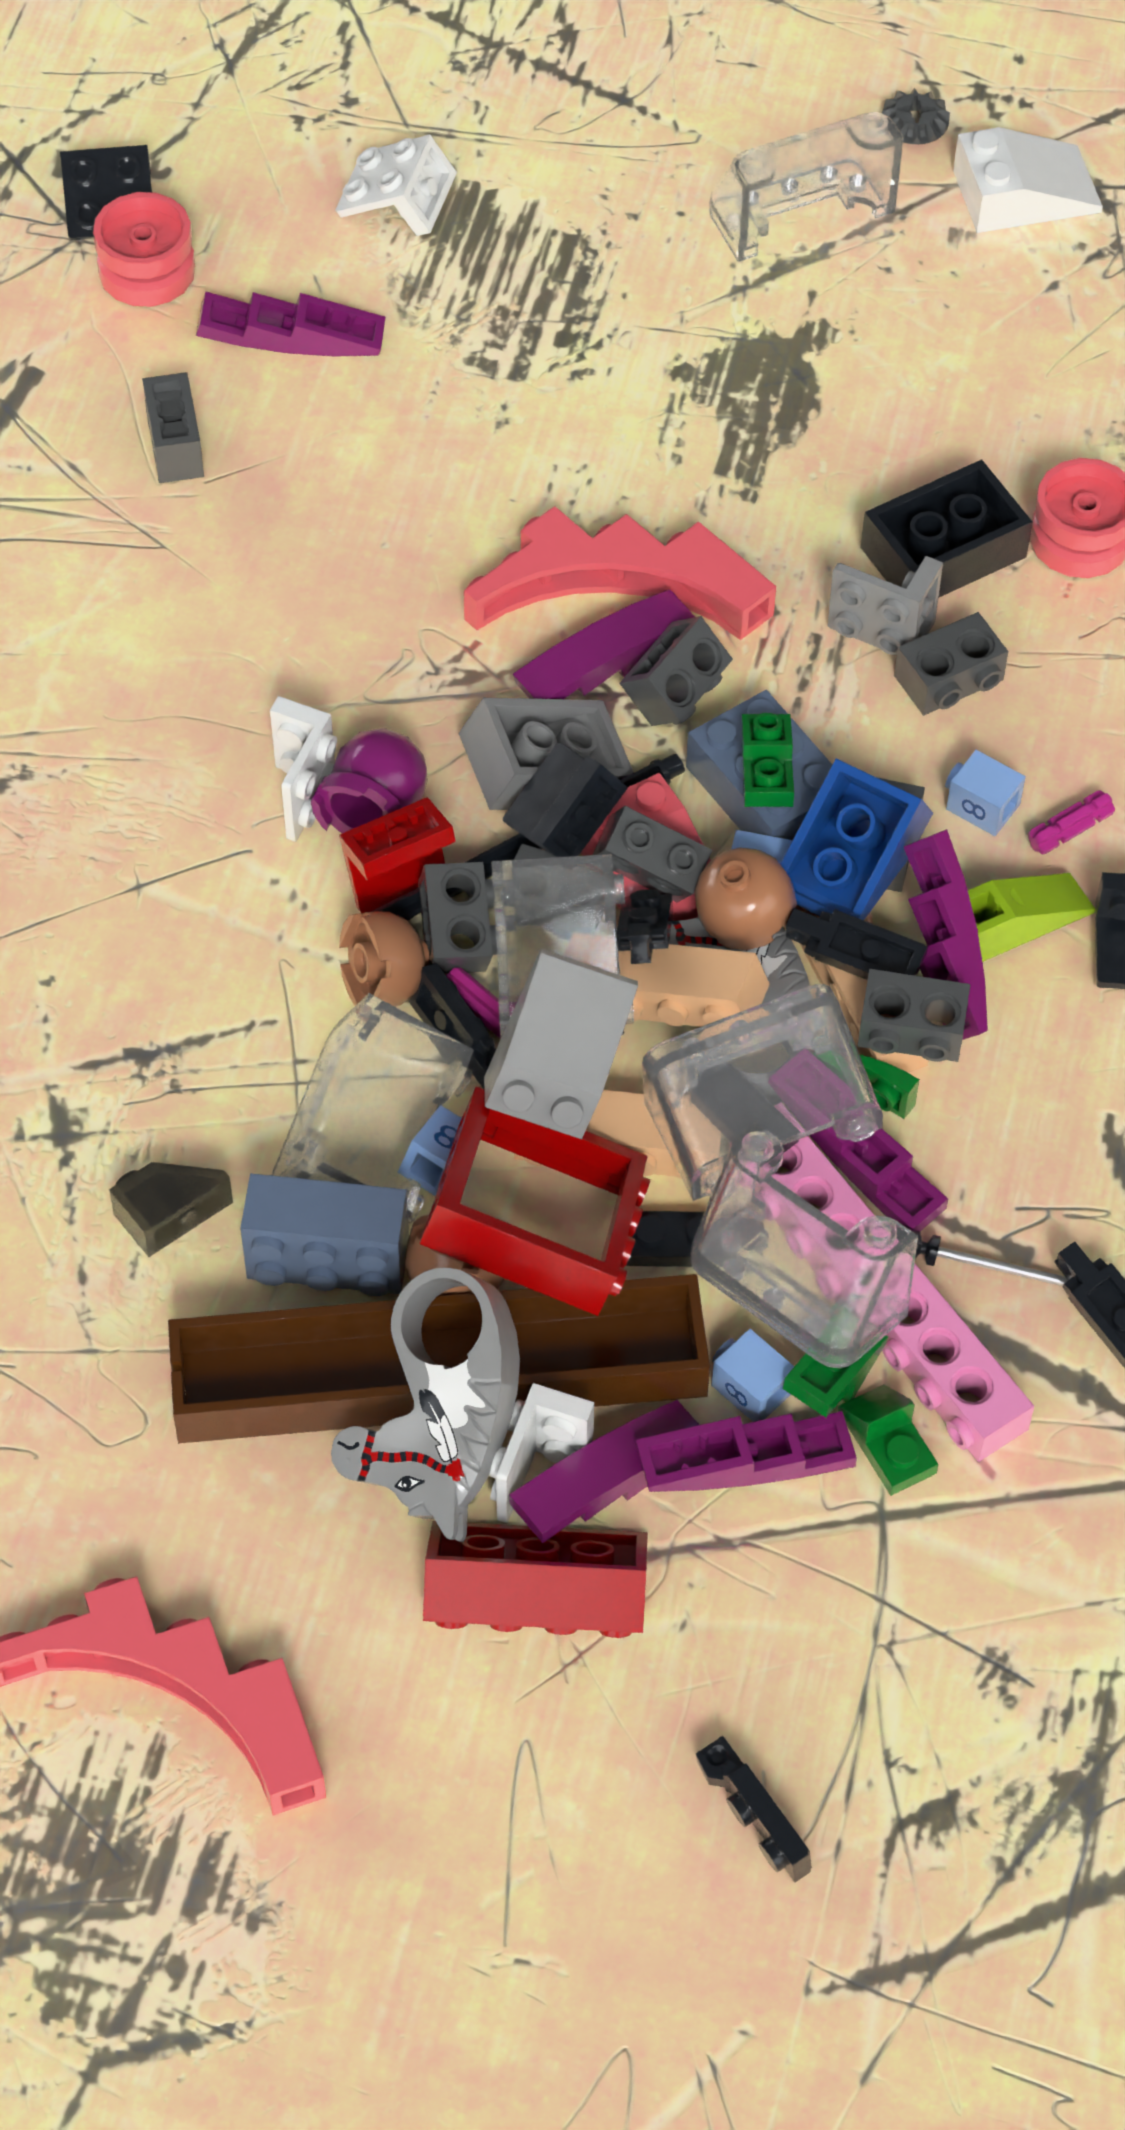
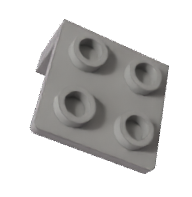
[828,556,943,655]

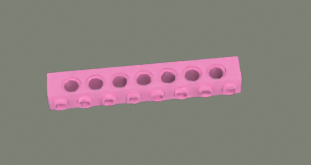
[727,1103,1034,1462]

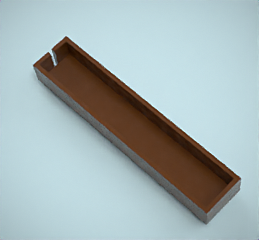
[168,1274,710,1444]

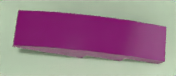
[196,292,386,357]
[513,589,695,699]
[904,829,988,1040]
[768,1049,948,1231]
[509,1400,699,1543]
[636,1411,857,1492]

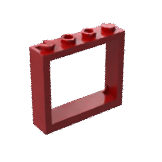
[419,1086,650,1316]

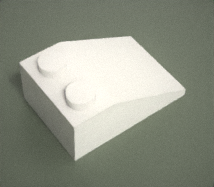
[953,127,1103,233]

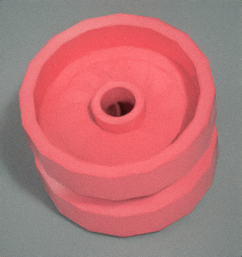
[93,192,195,307]
[1030,458,1125,578]

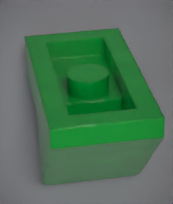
[782,1308,888,1417]
[838,1384,939,1496]

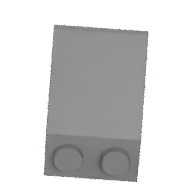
[459,697,634,810]
[484,948,638,1139]

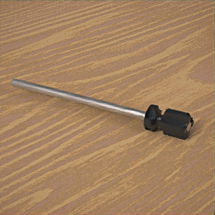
[891,1226,1068,1286]

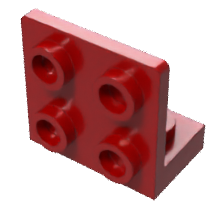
[339,797,456,913]

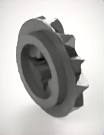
[881,88,950,144]

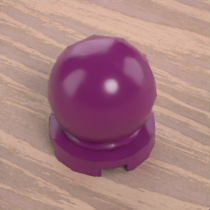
[311,728,428,833]

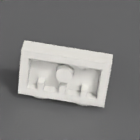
[335,134,457,236]
[270,696,337,842]
[490,1383,594,1523]

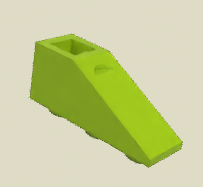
[968,873,1095,962]

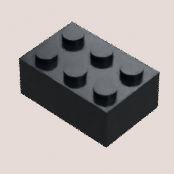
[860,459,1033,597]

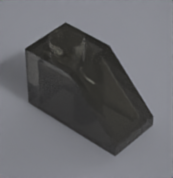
[109,1162,233,1257]

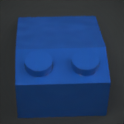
[781,759,933,920]

